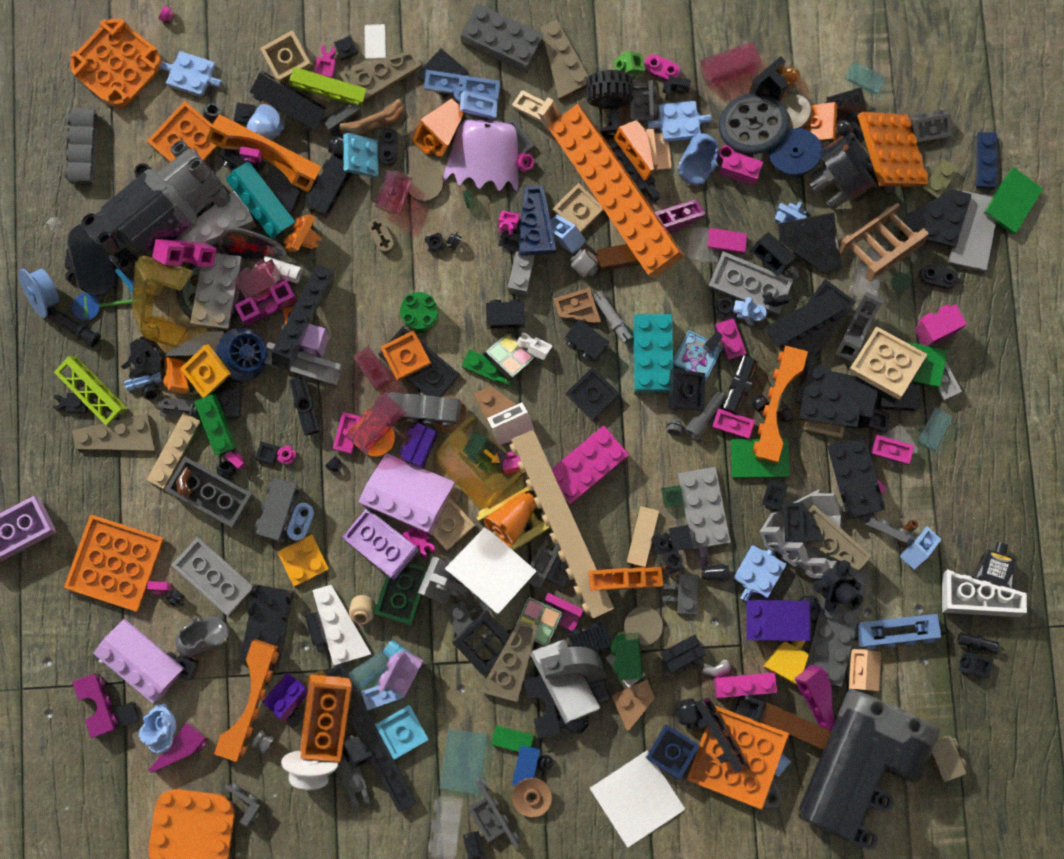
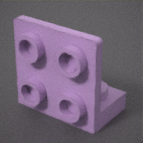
[378,650,423,697]

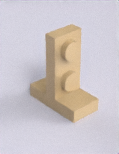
[512,90,561,133]

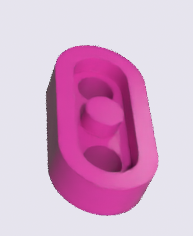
[644,55,680,82]

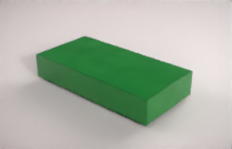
[491,725,534,752]

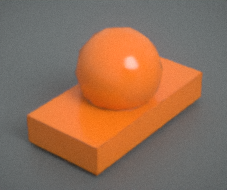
[163,357,189,394]

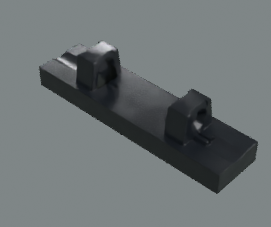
[695,698,750,774]

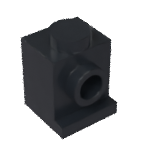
[342,735,372,770]

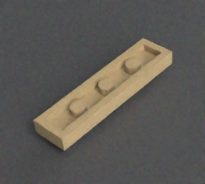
[147,412,201,489]

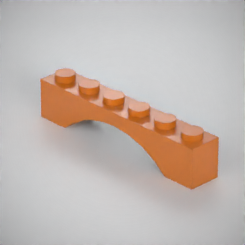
[206,114,321,192]
[752,346,808,464]
[214,639,279,762]

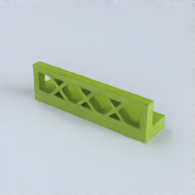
[289,67,366,108]
[54,356,128,425]

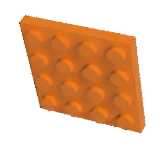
[857,112,928,187]
[64,514,165,612]
[687,705,789,809]

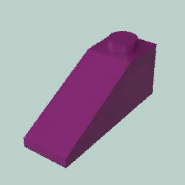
[655,199,706,235]
[794,665,834,730]
[148,723,208,773]

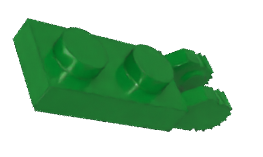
[461,349,512,387]

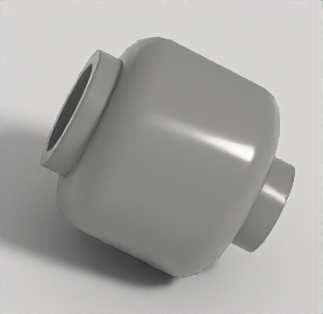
[571,249,599,277]

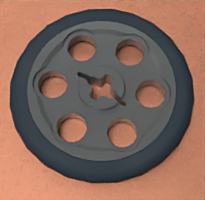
[718,93,790,154]

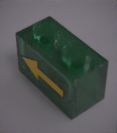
[462,432,508,474]

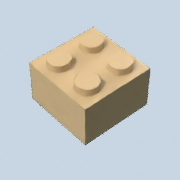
[260,30,314,83]

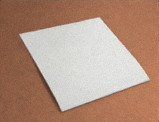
[445,527,536,614]
[590,751,685,847]

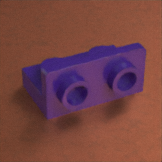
[262,673,308,722]

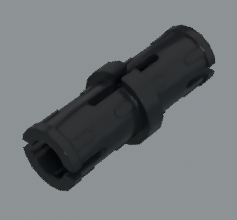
[957,632,999,654]

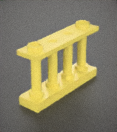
[476,486,551,551]

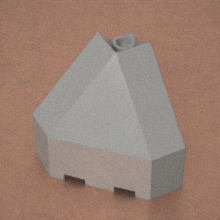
[760,489,843,578]

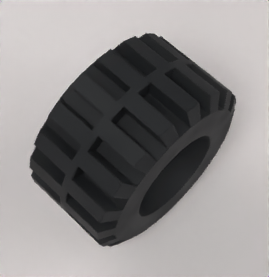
[586,70,634,109]

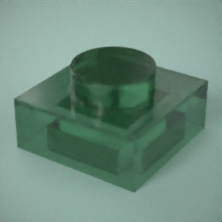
[661,485,684,508]

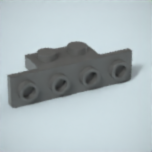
[467,778,520,850]

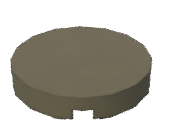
[776,94,812,129]
[406,165,443,203]
[624,606,663,646]

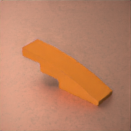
[588,567,664,591]

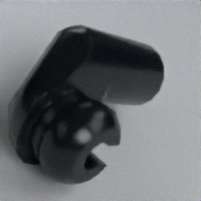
[762,292,789,307]

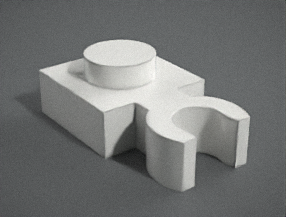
[517,333,553,360]

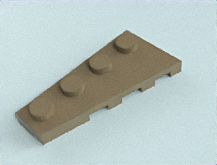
[541,20,588,100]
[72,414,156,451]
[805,504,873,571]

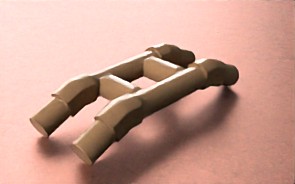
[340,99,404,136]

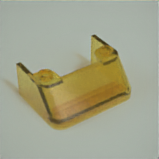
[132,256,193,348]
[435,414,526,509]

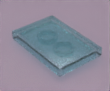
[439,729,487,794]

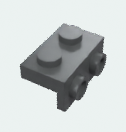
[630,81,657,122]

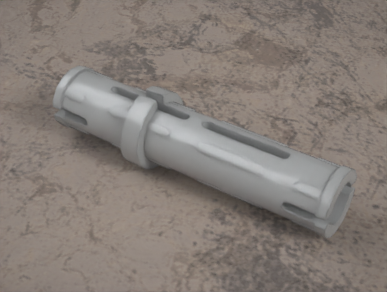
[593,291,633,344]

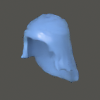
[677,134,718,186]

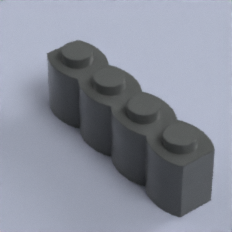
[65,108,98,185]
[382,392,462,427]

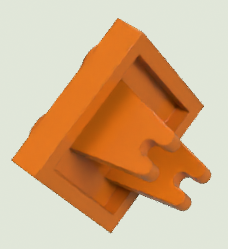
[283,214,322,253]

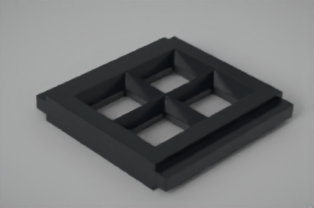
[452,611,510,676]

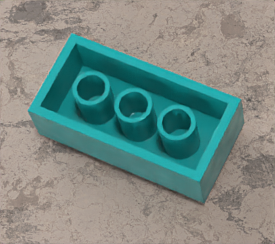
[633,314,673,394]

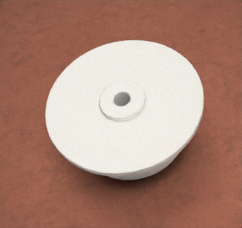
[282,750,338,790]

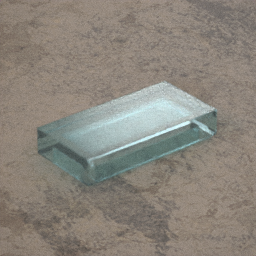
[844,61,886,95]
[917,408,953,450]

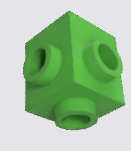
[613,51,645,79]

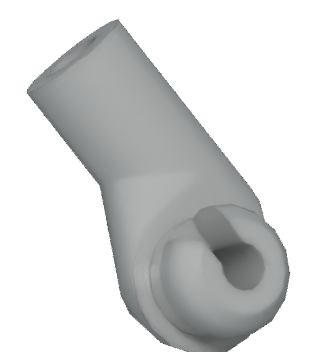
[701,660,731,678]

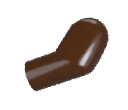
[176,467,193,497]
[897,520,918,548]

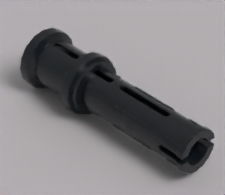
[47,307,101,348]

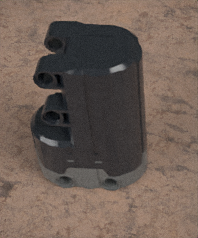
[798,689,940,850]

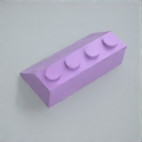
[93,619,184,703]

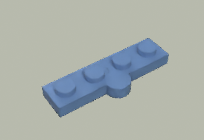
[424,70,500,103]

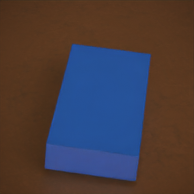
[512,745,540,785]

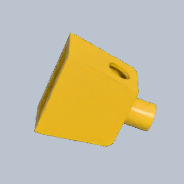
[763,641,809,685]

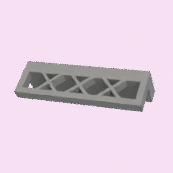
[265,342,343,386]

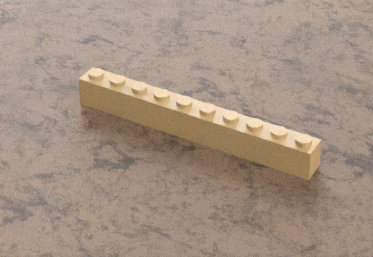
[509,430,614,618]

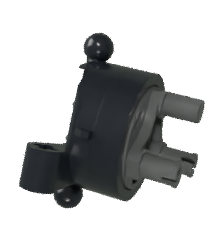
[810,120,896,211]

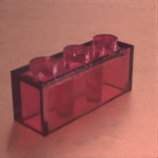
[699,41,761,87]
[346,393,406,454]

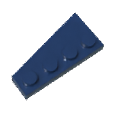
[518,186,556,256]

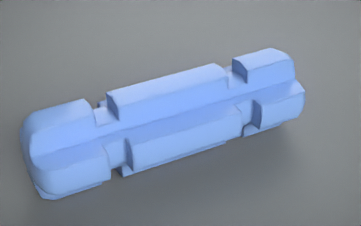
[124,372,162,391]

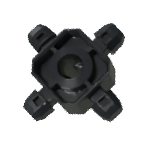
[813,560,864,612]

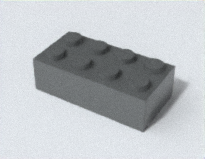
[460,3,544,74]
[165,457,255,530]

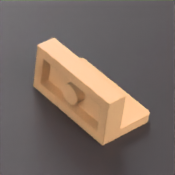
[646,129,671,171]
[849,649,881,691]

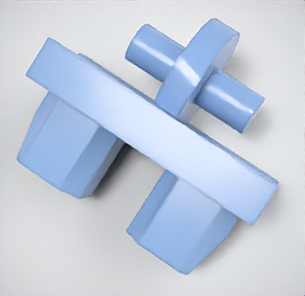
[774,201,806,224]
[733,297,767,326]

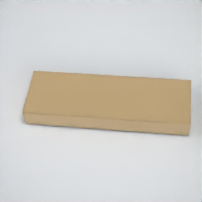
[626,506,659,567]

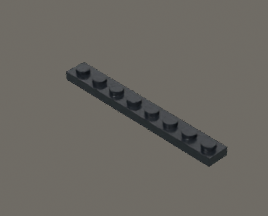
[325,663,417,812]

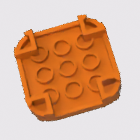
[70,18,162,109]
[149,789,236,859]

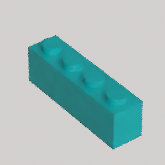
[225,161,295,239]

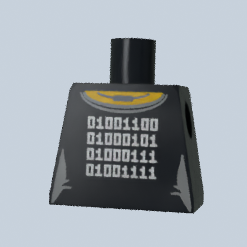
[971,542,1015,589]

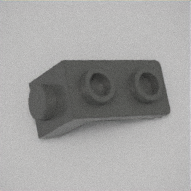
[225,783,262,827]

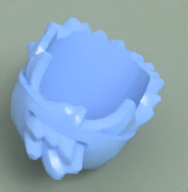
[247,104,284,141]
[139,704,177,754]

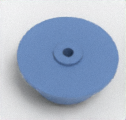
[18,269,59,318]

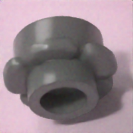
[666,419,685,436]

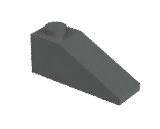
[167,329,225,359]

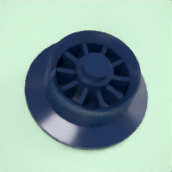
[769,128,822,177]
[216,328,268,381]

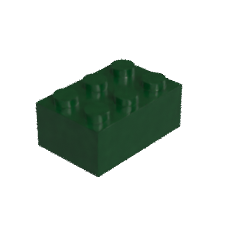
[374,563,428,626]

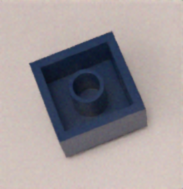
[645,724,700,780]

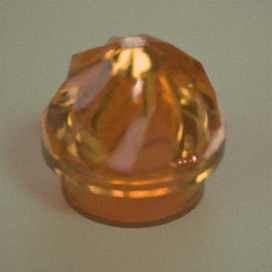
[781,66,800,85]

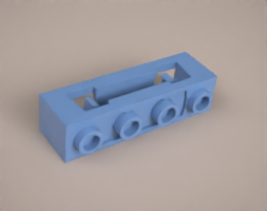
[857,614,941,650]

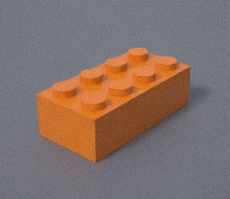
[300,675,351,762]

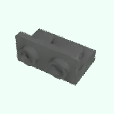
[321,103,362,137]
[910,109,953,142]

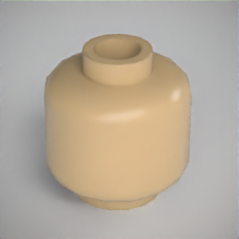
[349,595,376,624]

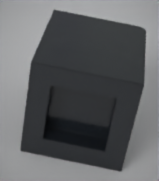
[668,525,693,551]
[734,695,765,721]

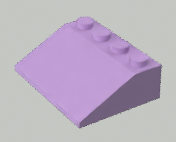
[358,454,455,535]

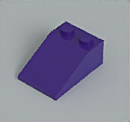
[747,600,811,641]

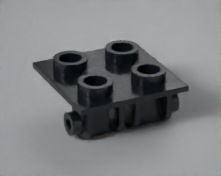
[825,87,867,133]

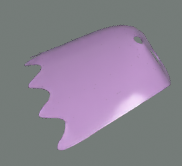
[443,119,519,191]

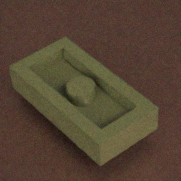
[922,159,959,199]

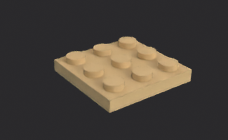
[849,326,927,400]

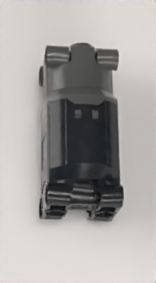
[81,140,231,280]

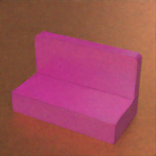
[545,593,584,631]

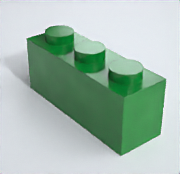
[194,394,237,455]

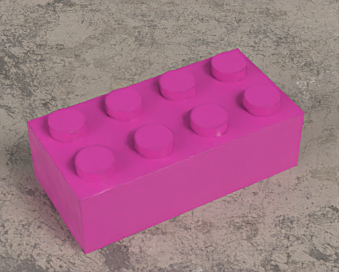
[551,426,629,507]

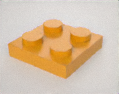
[180,344,231,398]
[277,535,329,587]

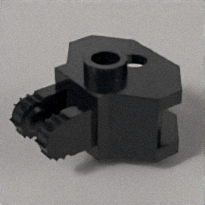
[121,336,166,379]

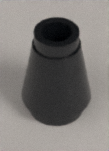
[701,563,730,583]

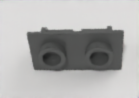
[158,397,198,419]

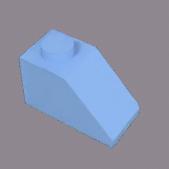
[550,214,586,253]
[900,526,941,570]

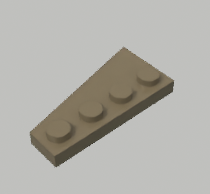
[339,50,422,102]
[479,620,538,702]

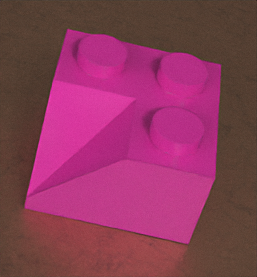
[914,304,967,346]

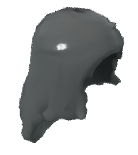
[175,615,230,658]

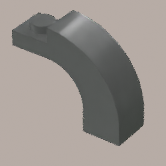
[836,292,883,362]
[540,647,607,684]

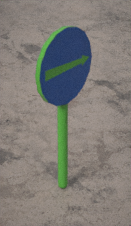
[72,293,135,321]

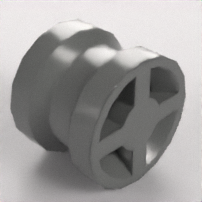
[251,730,275,755]

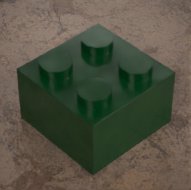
[611,632,643,681]

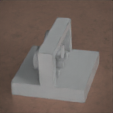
[418,556,469,605]

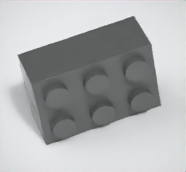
[255,478,301,544]

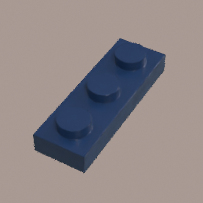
[976,132,997,189]

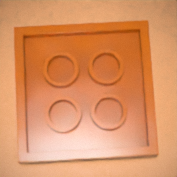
[147,101,219,162]

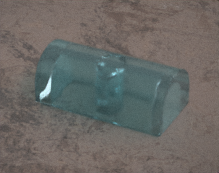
[348,651,389,690]

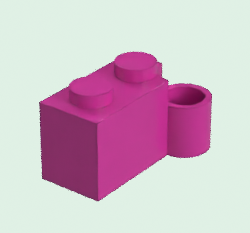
[717,145,763,186]

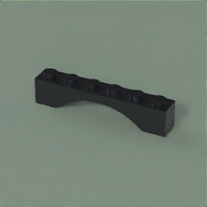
[271,264,334,371]

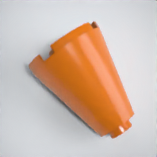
[484,493,536,546]

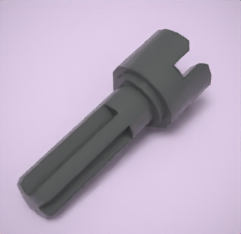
[683,392,726,441]

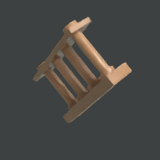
[839,203,929,282]

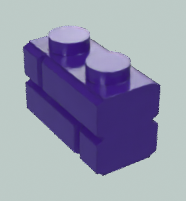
[399,423,438,468]

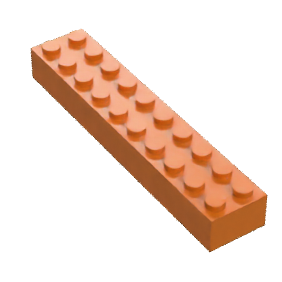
[548,104,685,279]

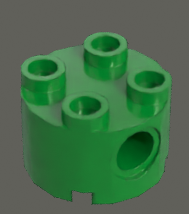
[400,292,439,334]

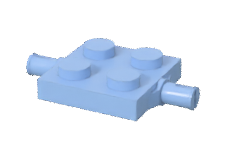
[160,51,222,97]
[647,101,711,142]
[733,545,786,602]

